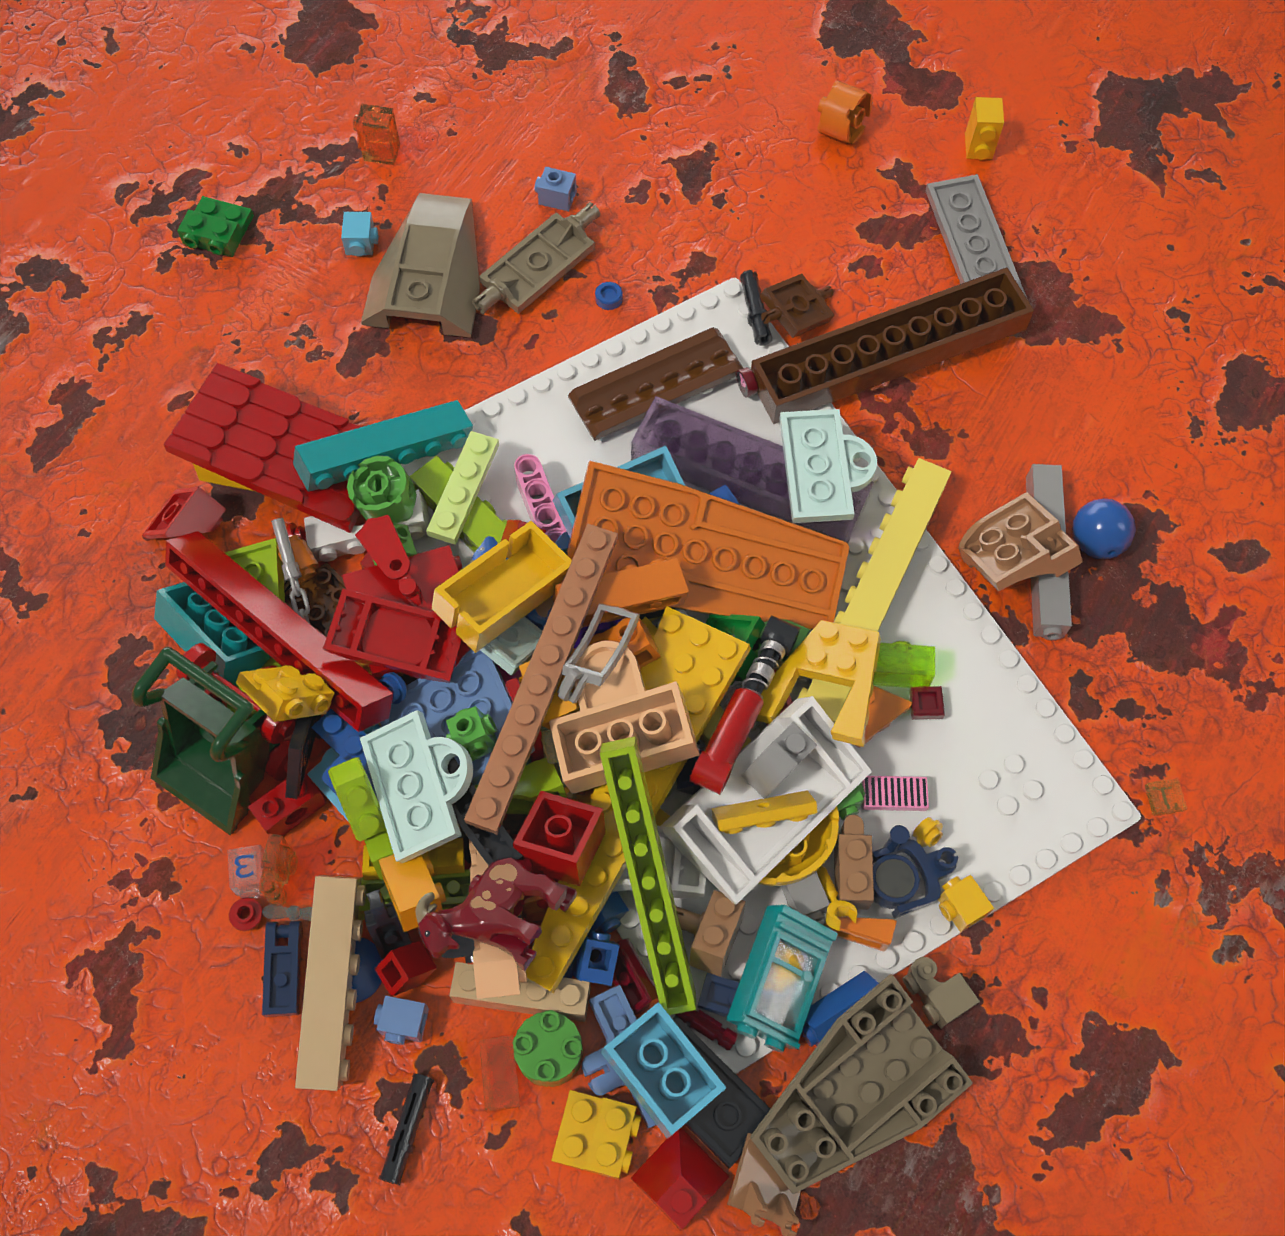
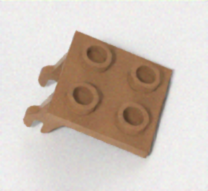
[727,1133,801,1236]

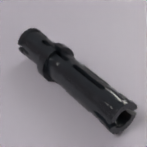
[740,270,772,346]
[378,1073,434,1186]

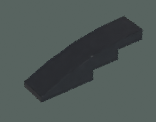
[448,757,523,866]

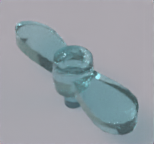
[262,904,312,921]

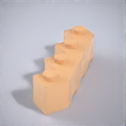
[469,830,527,999]

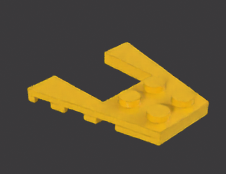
[756,620,881,747]

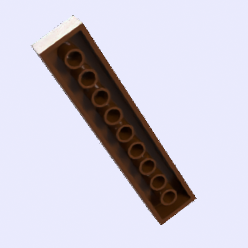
[751,267,1034,424]

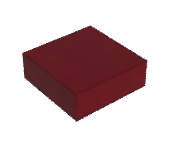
[909,686,945,720]

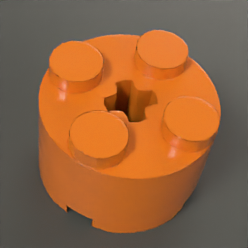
[817,81,873,144]

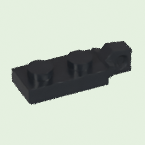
[364,889,413,960]

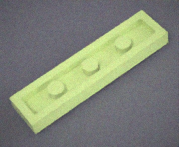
[426,431,499,545]

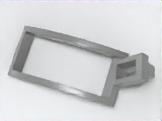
[557,604,640,703]

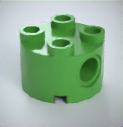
[347,456,417,523]
[513,1010,583,1087]

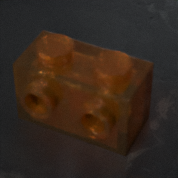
[353,104,400,165]

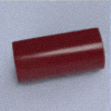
[613,938,659,1015]

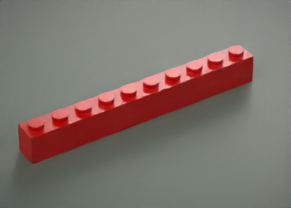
[165,531,393,732]

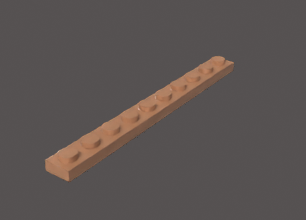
[464,523,618,834]

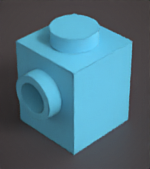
[341,212,378,256]

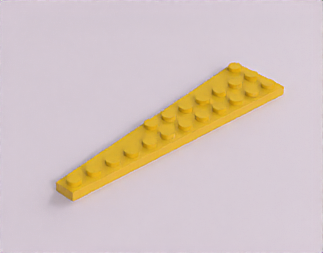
[526,606,751,994]

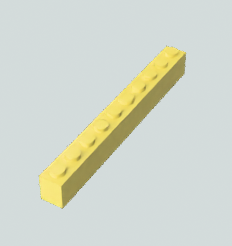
[797,458,952,724]

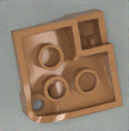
[958,492,1083,592]

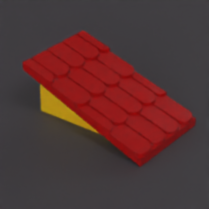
[164,363,361,533]

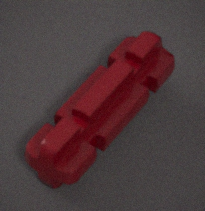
[675,1009,738,1050]

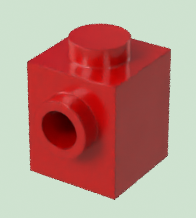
[374,940,437,997]

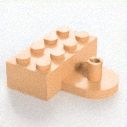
[549,641,700,794]

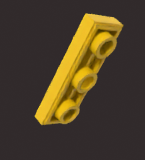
[711,790,817,834]

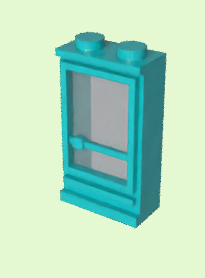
[726,904,838,1053]

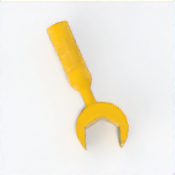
[816,866,857,931]

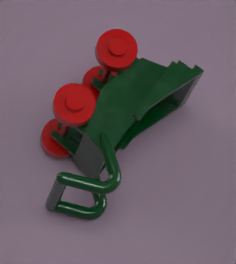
[132,643,297,835]

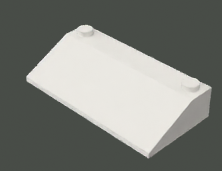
[660,696,872,904]

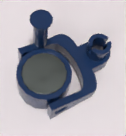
[872,825,958,919]

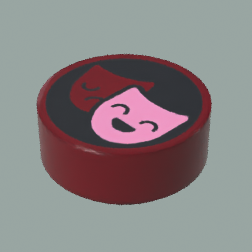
[736,367,758,398]

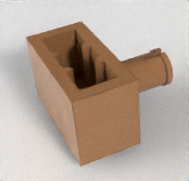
[676,890,746,977]

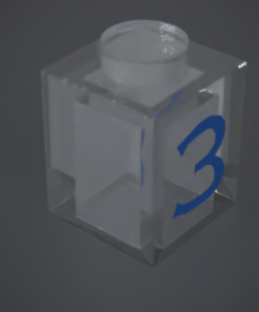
[227,845,270,898]

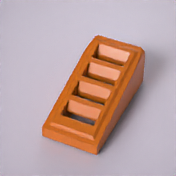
[823,917,897,952]

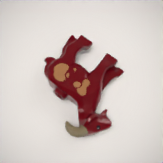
[415,858,577,971]

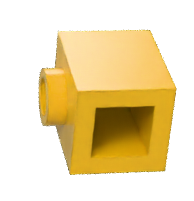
[938,874,994,933]

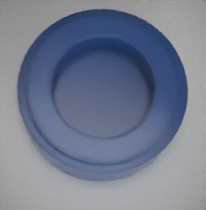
[595,282,623,310]

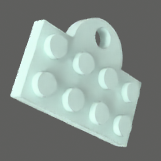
[779,409,877,523]
[360,710,473,863]

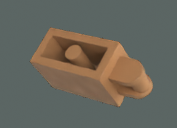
[834,815,874,910]

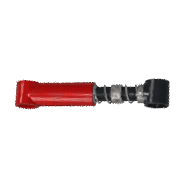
[690,615,801,795]

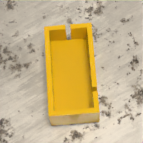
[432,521,572,653]

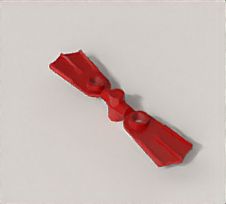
[355,515,470,667]

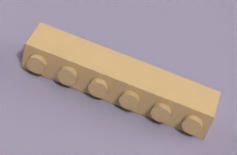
[295,875,366,1091]

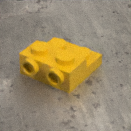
[236,665,335,722]
[551,1090,642,1180]

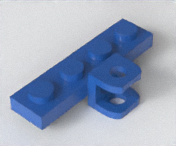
[311,709,375,795]

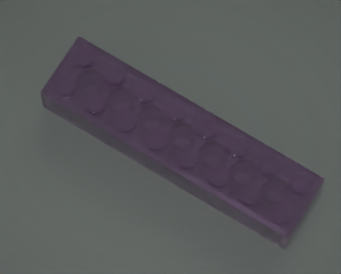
[631,396,874,544]

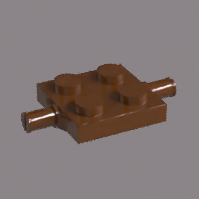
[760,274,834,338]

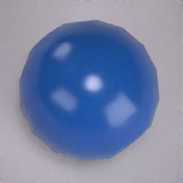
[1072,498,1136,559]

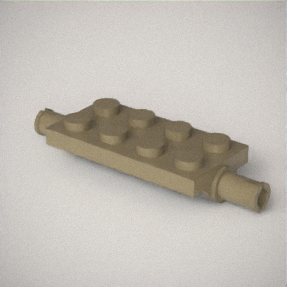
[472,202,600,314]

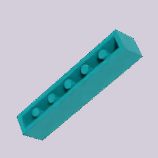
[293,400,473,492]

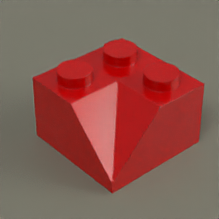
[513,791,606,886]

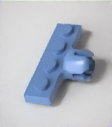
[581,985,656,1129]

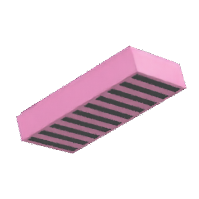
[862,776,929,811]

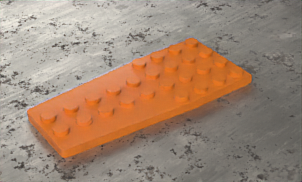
[567,461,849,630]

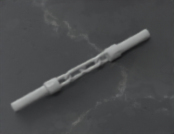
[271,518,310,624]

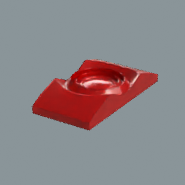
[323,589,463,683]

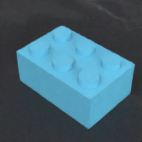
[601,1002,726,1138]

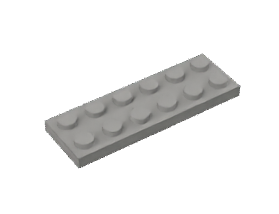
[925,174,1028,300]

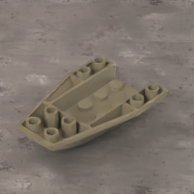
[361,193,480,338]
[750,974,973,1194]

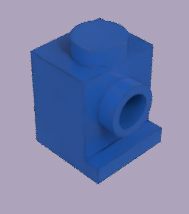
[572,931,620,986]

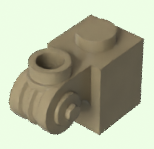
[902,957,980,1029]

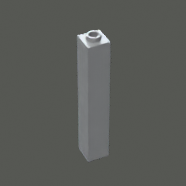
[1026,464,1072,640]

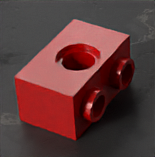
[248,774,327,842]

